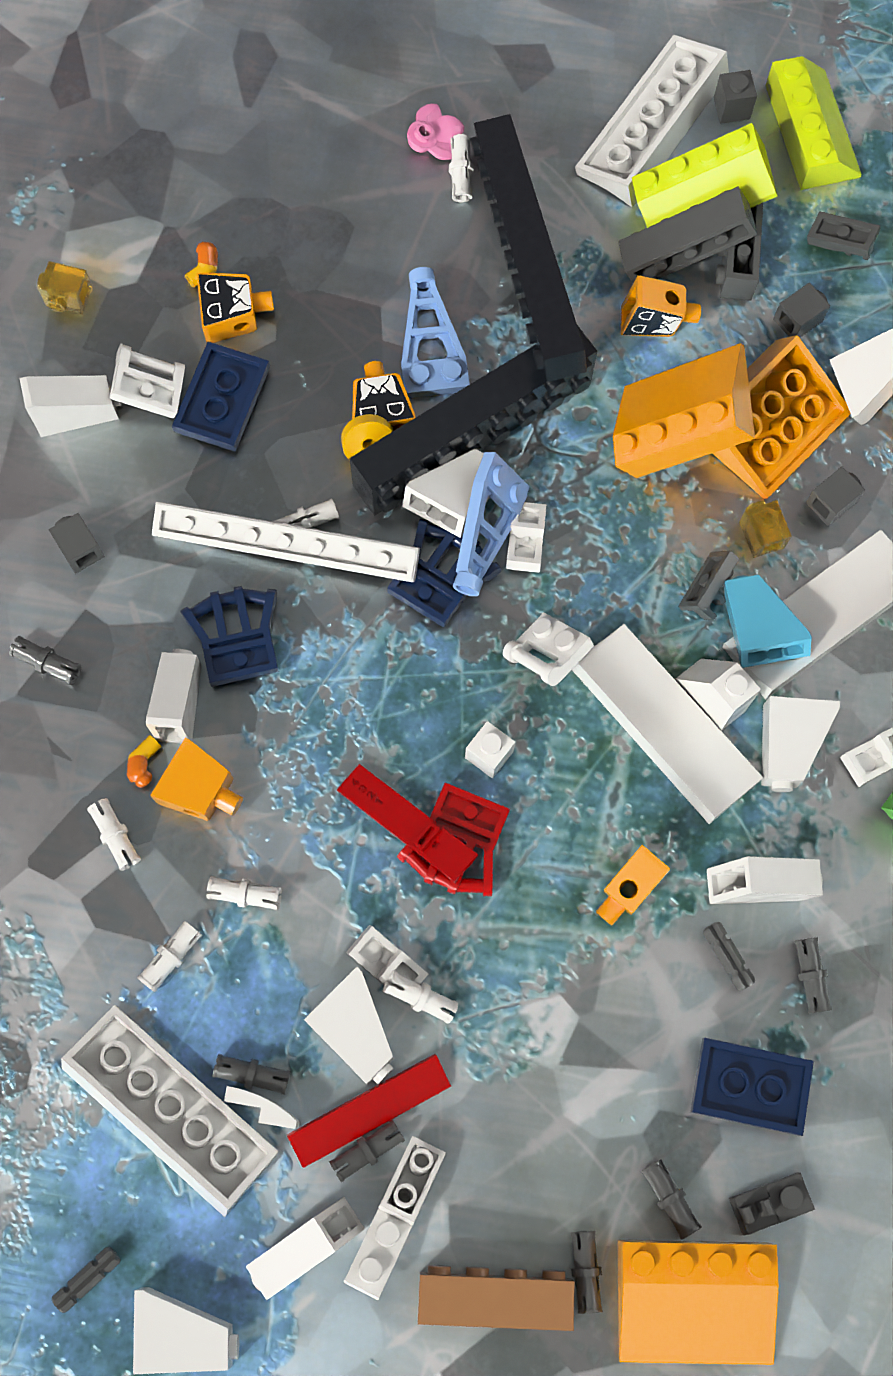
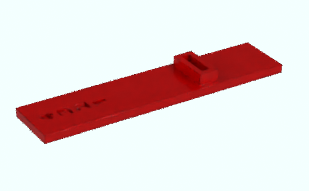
[337,764,478,883]
[287,1054,451,1168]

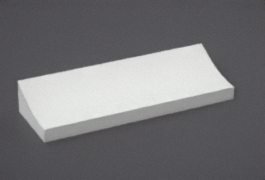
[575,35,729,207]
[723,530,893,700]
[572,624,763,824]
[61,1005,279,1217]

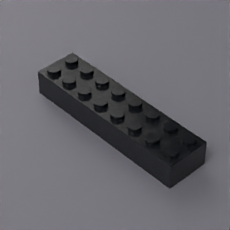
[349,325,597,516]

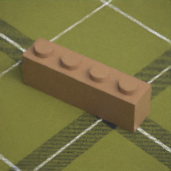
[418,1265,575,1331]

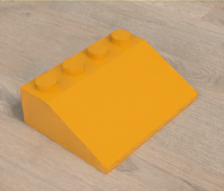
[712,335,851,499]
[613,343,755,478]
[618,1240,779,1365]

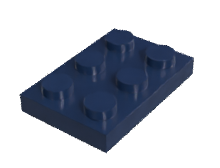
[172,342,270,452]
[690,1038,814,1136]

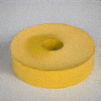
[341,414,393,460]

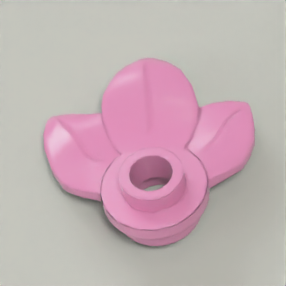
[407,103,465,160]

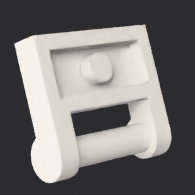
[109,344,185,418]
[503,612,594,686]

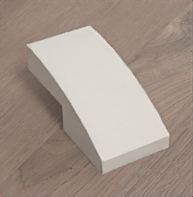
[506,502,546,573]
[840,727,893,787]
[346,925,428,1002]
[224,1086,300,1129]

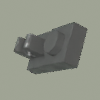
[807,211,880,260]
[678,551,739,620]
[729,1172,815,1236]

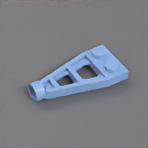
[401,267,470,398]
[453,452,530,596]

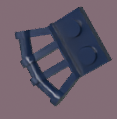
[387,518,502,628]
[180,586,279,687]

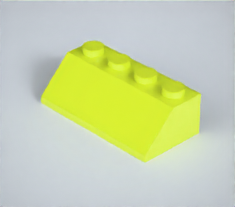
[765,56,862,190]
[632,123,778,228]

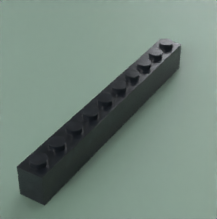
[470,114,587,382]

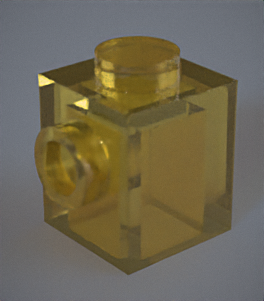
[37,261,92,314]
[739,500,792,558]

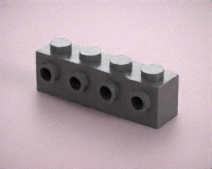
[618,186,758,283]
[715,203,763,301]

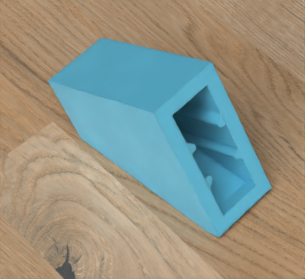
[724,575,812,668]

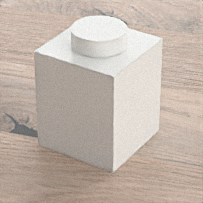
[465,721,515,779]

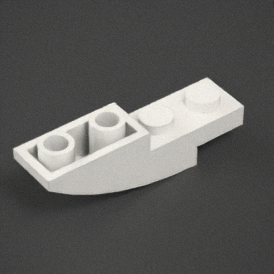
[344,1136,446,1300]

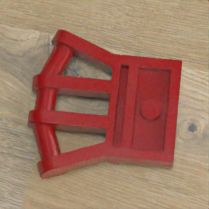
[397,783,510,897]

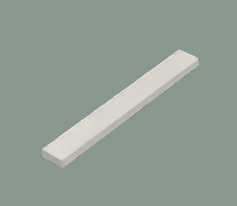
[152,502,420,582]

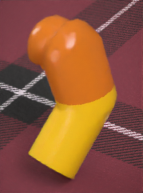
[185,242,218,288]
[127,735,162,788]

